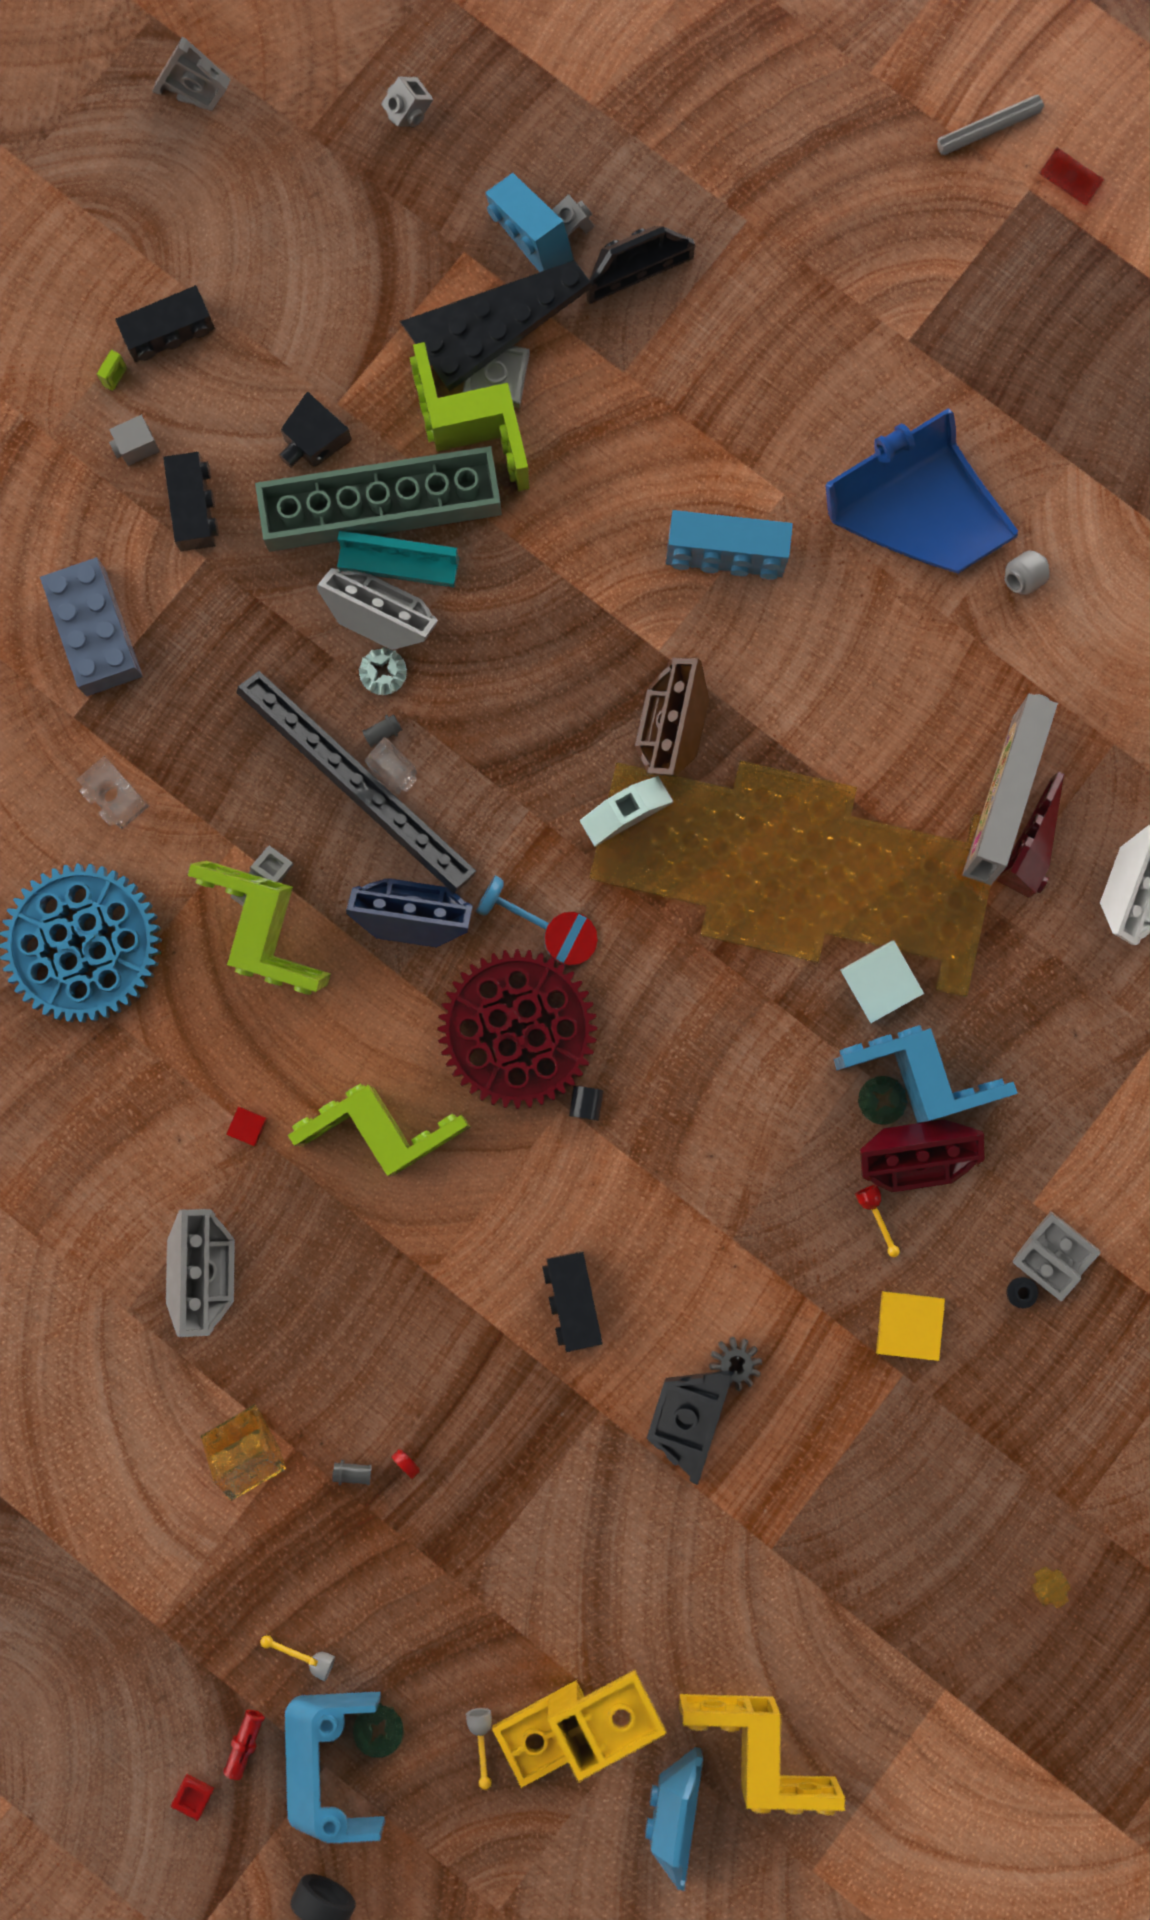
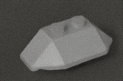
[317,568,438,650]
[166,1209,235,1337]

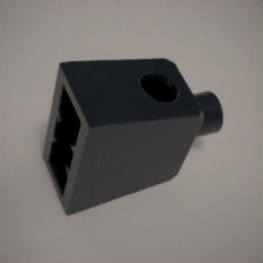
[279,392,352,468]

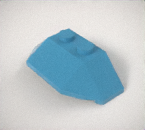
[645,1747,703,1891]

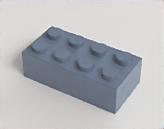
[40,557,143,696]

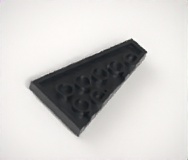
[400,260,593,392]

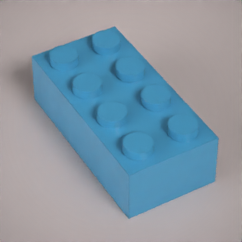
[666,510,793,580]

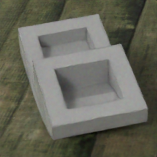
[231,846,293,906]

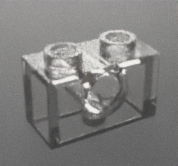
[76,756,149,829]

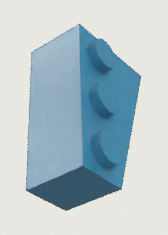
[485,173,574,272]

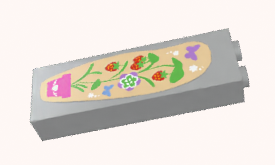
[962,693,1058,885]

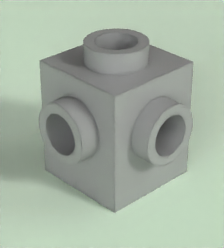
[381,77,434,127]

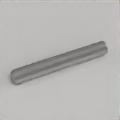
[937,95,1044,155]

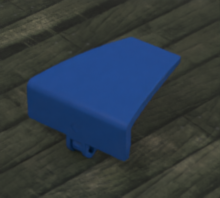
[825,408,1018,574]

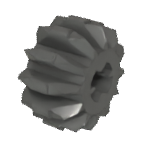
[709,1337,762,1391]

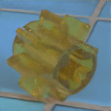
[1031,1566,1072,1609]

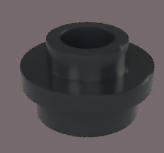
[1006,1277,1038,1309]

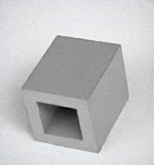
[109,415,160,466]

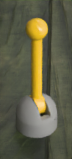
[260,1635,335,1681]
[466,1708,492,1790]

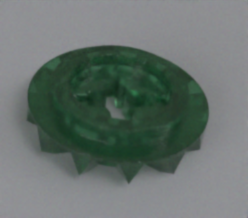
[858,1076,908,1125]
[353,1703,404,1758]

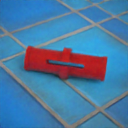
[223,1709,265,1780]

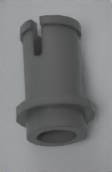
[362,714,402,748]
[332,1460,372,1486]

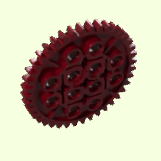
[437,949,597,1109]

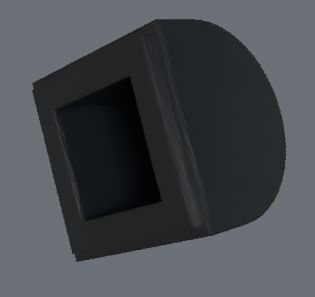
[569,1086,604,1121]

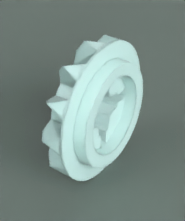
[359,647,407,695]

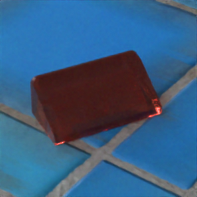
[1039,147,1105,206]

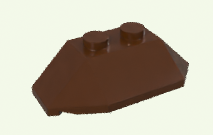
[635,658,709,777]

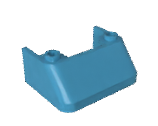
[285,1691,385,1843]

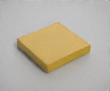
[876,1291,945,1361]

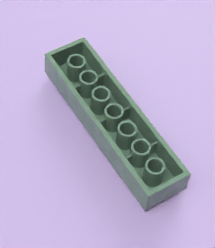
[255,446,502,552]

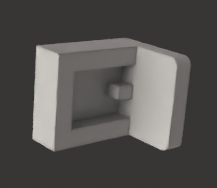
[552,194,595,236]

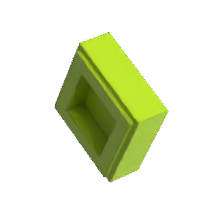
[97,349,127,391]

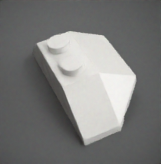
[1100,824,1150,945]

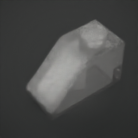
[365,737,417,795]

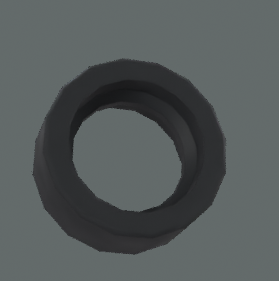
[291,1874,356,1920]

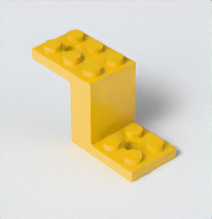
[492,1670,666,1788]
[679,1694,845,1815]

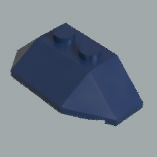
[346,878,473,948]

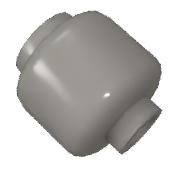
[1005,550,1050,595]

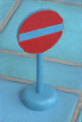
[476,875,598,966]

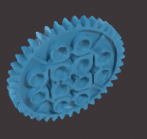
[0,863,162,1023]

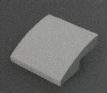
[1012,1211,1101,1302]

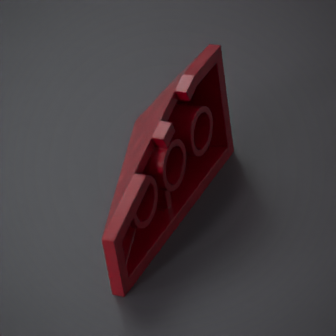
[996,772,1064,898]

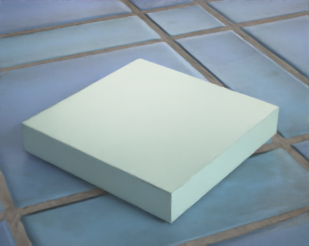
[840,940,924,1023]

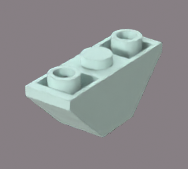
[580,776,673,847]

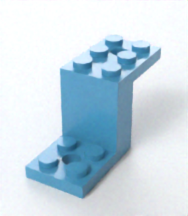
[833,1025,1018,1123]

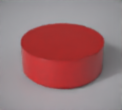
[391,1449,420,1480]

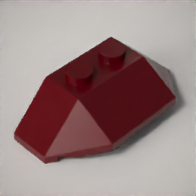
[860,1119,985,1192]

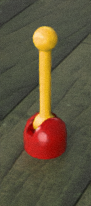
[855,1184,900,1257]

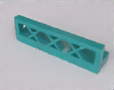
[337,531,459,588]

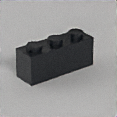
[115,285,215,362]
[163,452,219,552]
[542,1250,603,1352]

